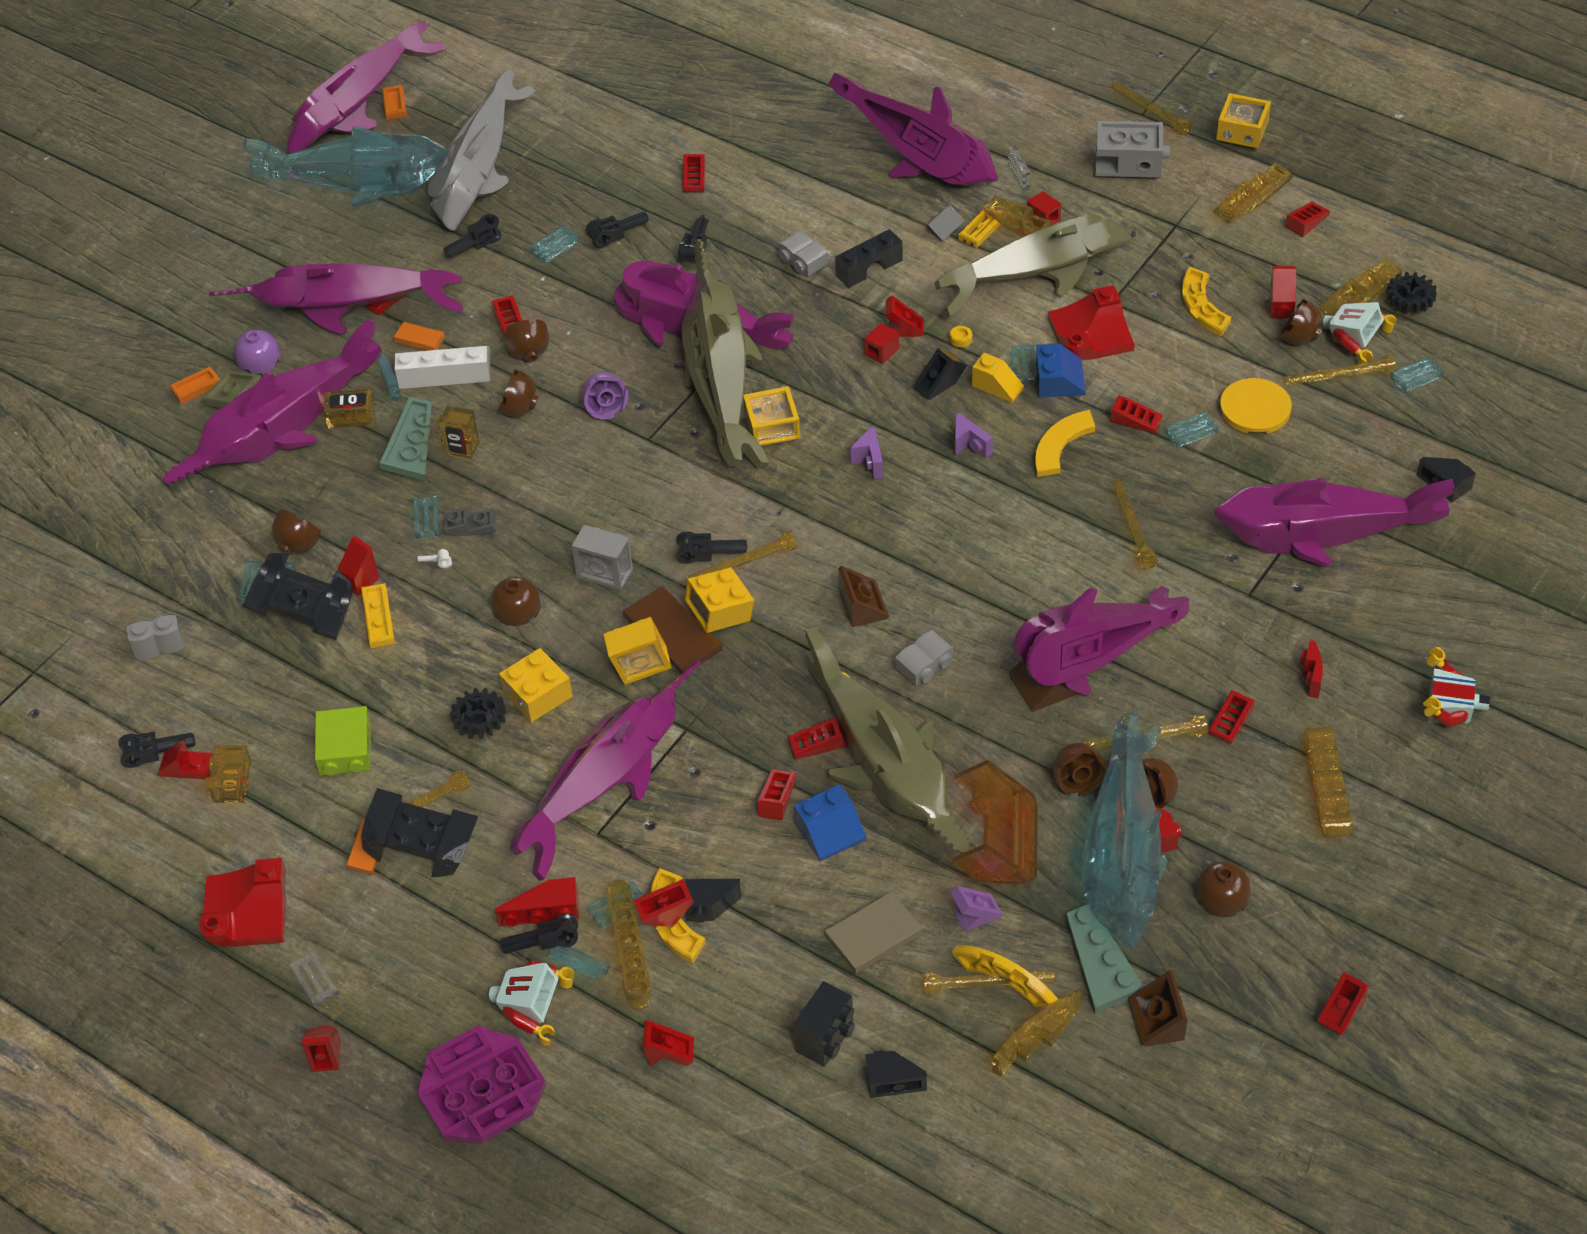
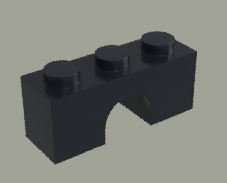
[835,229,903,288]

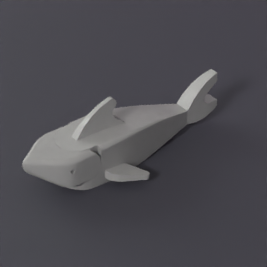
[428,69,536,231]

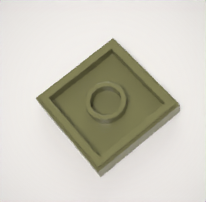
[201,371,261,408]

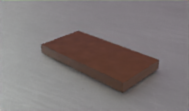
[623,586,723,673]

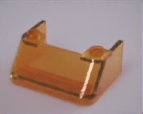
[952,760,1038,884]

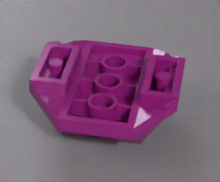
[417,1026,546,1143]

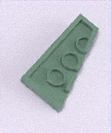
[379,396,432,481]
[1066,903,1144,1014]

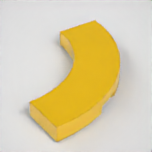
[1182,267,1231,336]
[1035,410,1096,477]
[650,868,706,964]
[952,945,1058,1007]

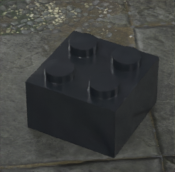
[794,981,855,1067]

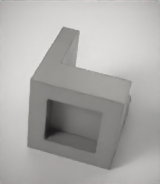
[928,204,964,240]

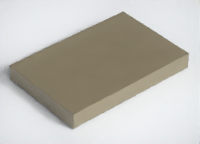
[825,891,923,974]

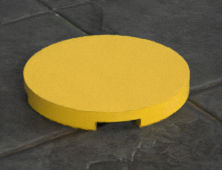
[1220,378,1292,434]

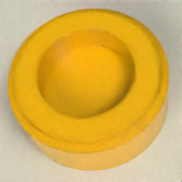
[949,326,972,348]

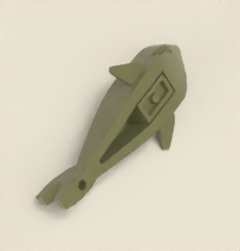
[934,214,1131,318]

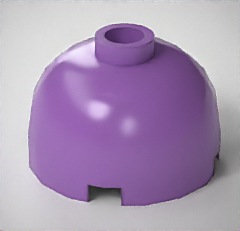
[234,329,281,374]
[581,371,628,420]

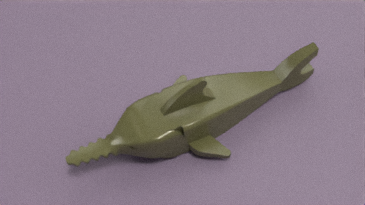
[682,239,769,468]
[805,626,970,855]

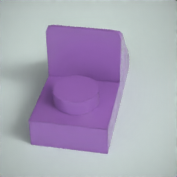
[955,413,993,458]
[850,427,883,479]
[951,886,1003,931]

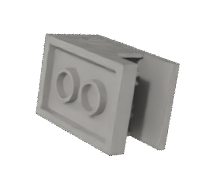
[1096,121,1170,178]

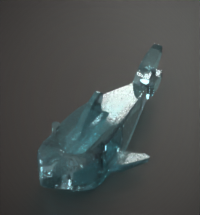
[243,127,449,206]
[1070,711,1167,949]

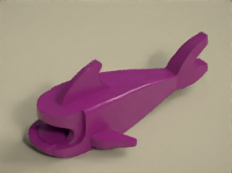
[614,260,794,349]
[1013,586,1190,696]

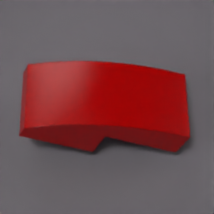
[1300,640,1323,699]

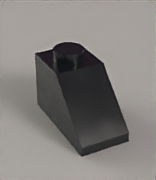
[913,348,967,400]
[1417,457,1476,503]
[685,879,741,923]
[865,1050,927,1098]

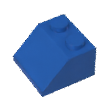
[1035,344,1086,397]
[794,784,867,862]

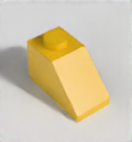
[972,353,1024,403]

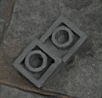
[444,507,496,535]

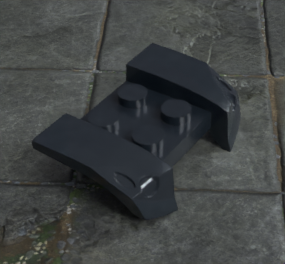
[242,553,352,640]
[361,788,478,877]

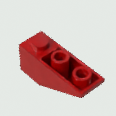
[495,877,579,927]

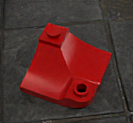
[1048,285,1135,359]
[199,858,287,946]

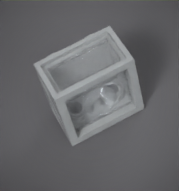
[572,525,633,590]

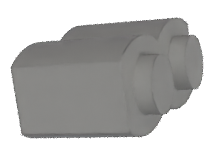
[778,231,828,276]
[126,615,184,660]
[895,630,953,686]

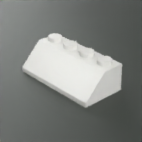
[395,346,490,389]

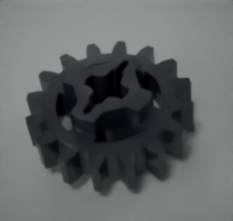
[1386,272,1437,314]
[450,688,507,739]

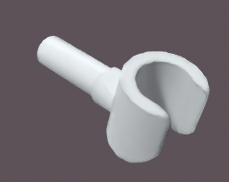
[418,549,452,568]

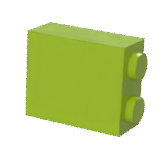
[315,706,371,776]

